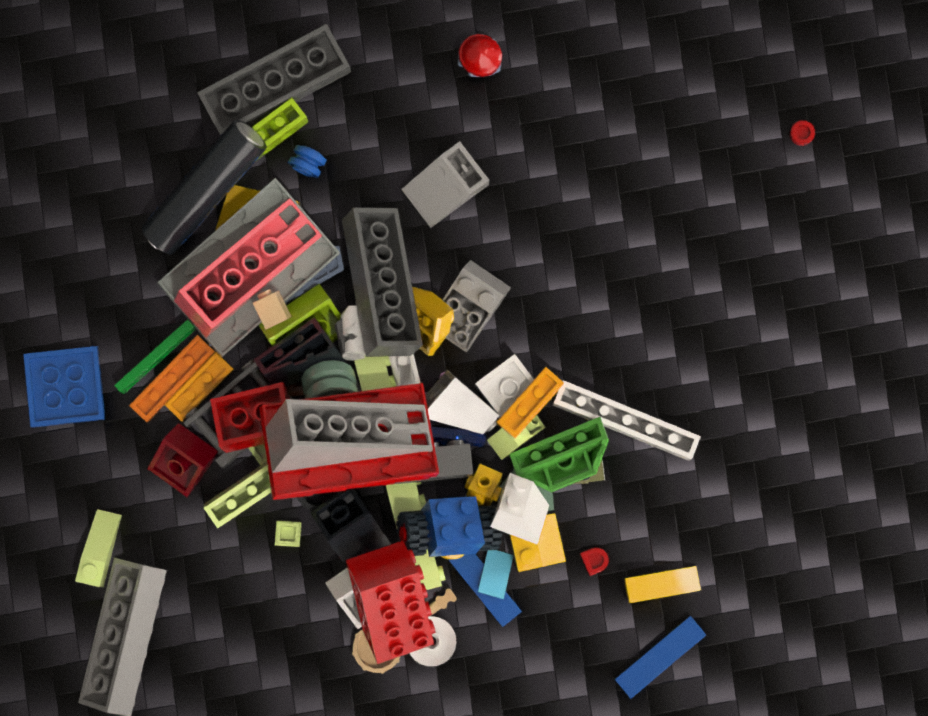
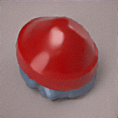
[458,34,502,77]

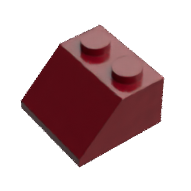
[148,423,218,497]

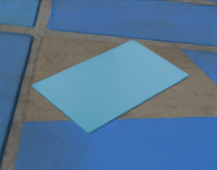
[478,550,514,599]

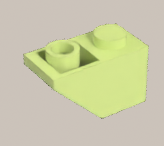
[487,415,545,460]

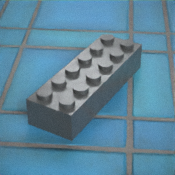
[197,24,351,135]
[342,208,423,357]

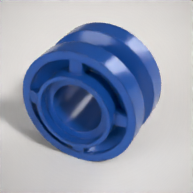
[287,145,327,178]

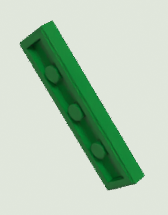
[114,319,196,394]

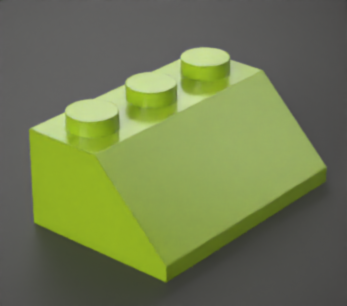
[259,284,341,346]

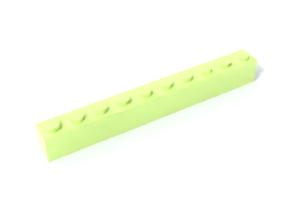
[354,355,446,590]

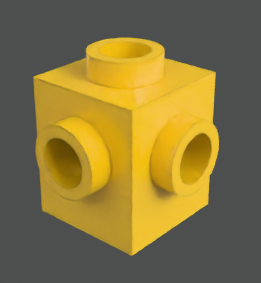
[465,464,502,506]

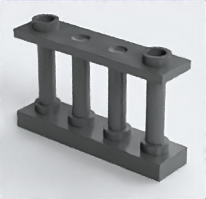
[184,359,294,469]

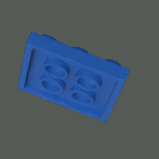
[24,346,105,428]

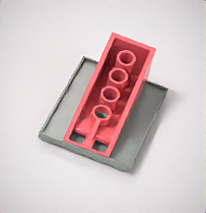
[157,178,340,358]

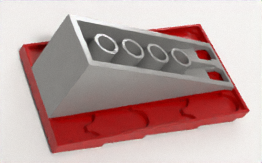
[259,383,439,500]

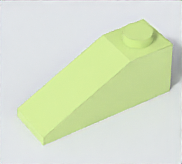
[75,509,122,587]

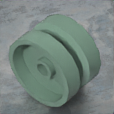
[302,360,358,399]

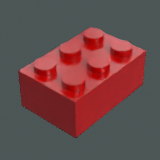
[210,382,290,453]

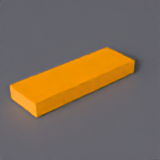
[164,352,234,422]
[497,367,564,439]

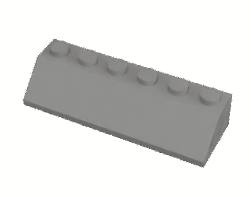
[78,558,167,716]

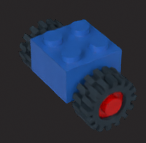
[396,496,502,557]

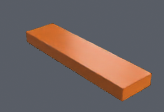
[129,335,215,423]

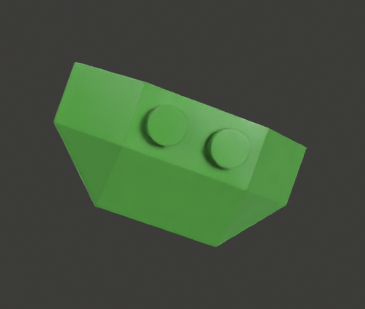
[510,417,609,492]

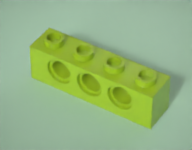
[252,98,308,162]

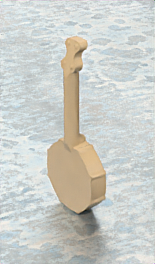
[352,589,457,674]

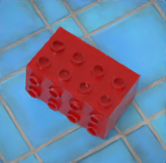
[346,541,436,664]

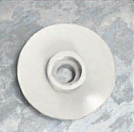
[410,616,456,666]

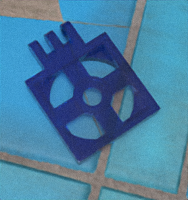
[431,427,486,447]

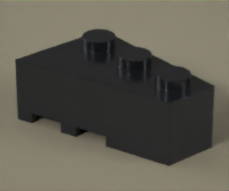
[254,317,347,387]

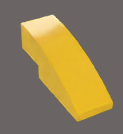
[624,566,701,603]

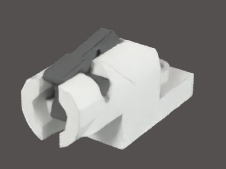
[335,303,366,360]

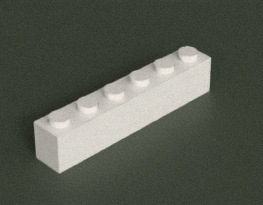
[553,380,701,461]

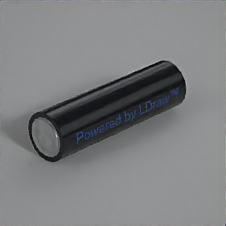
[141,119,267,255]

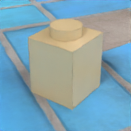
[253,289,292,330]

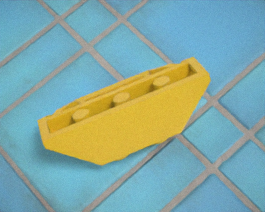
[412,287,454,356]

